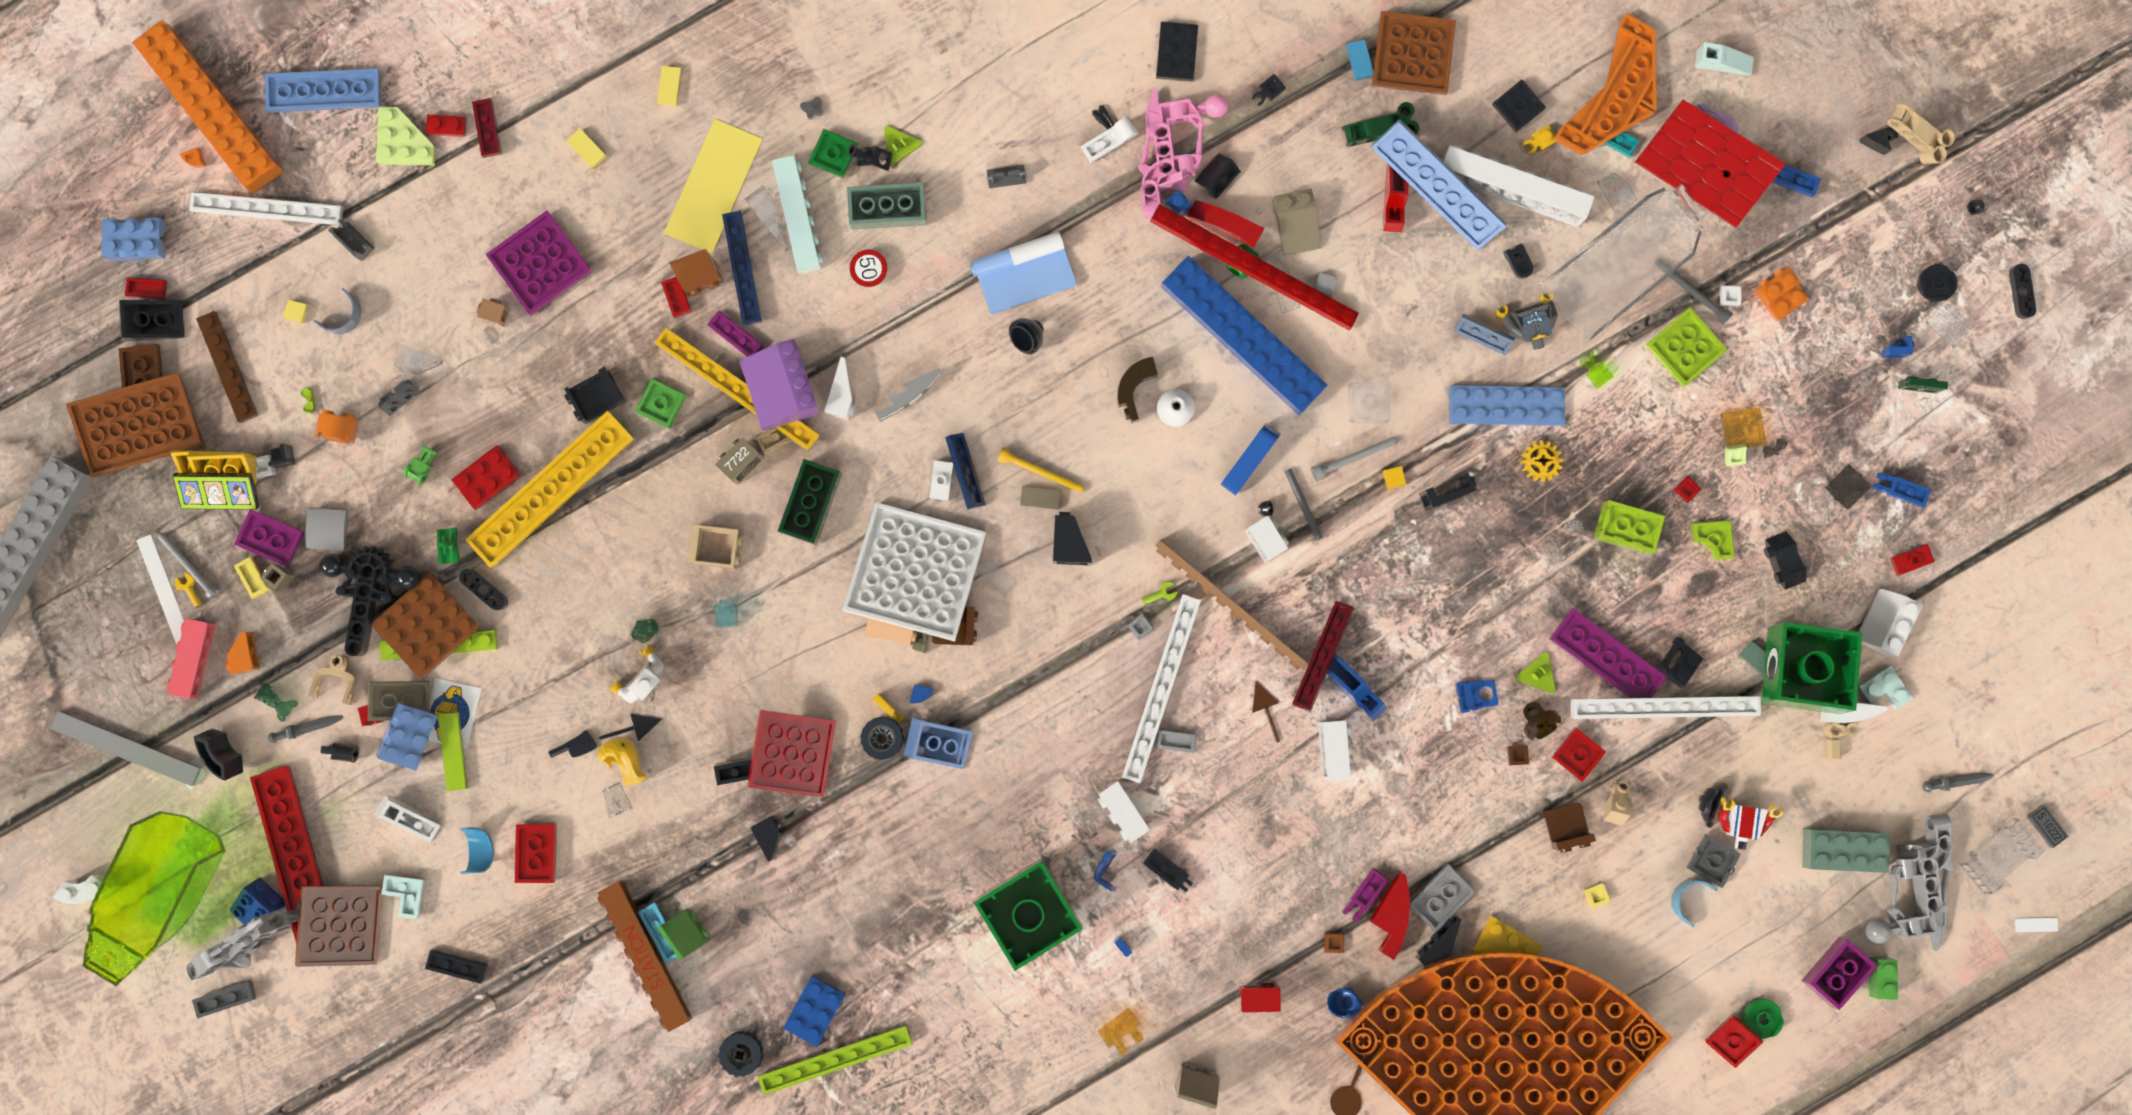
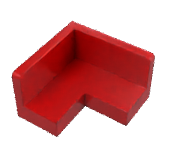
[1239,983,1281,1013]

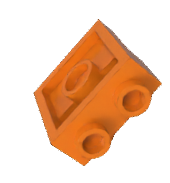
[1754,267,1809,322]

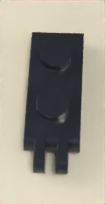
[1143,848,1193,892]

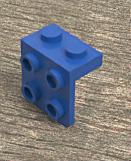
[230,877,286,925]

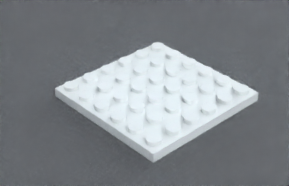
[843,502,986,641]

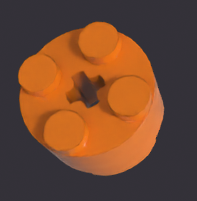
[314,409,358,444]

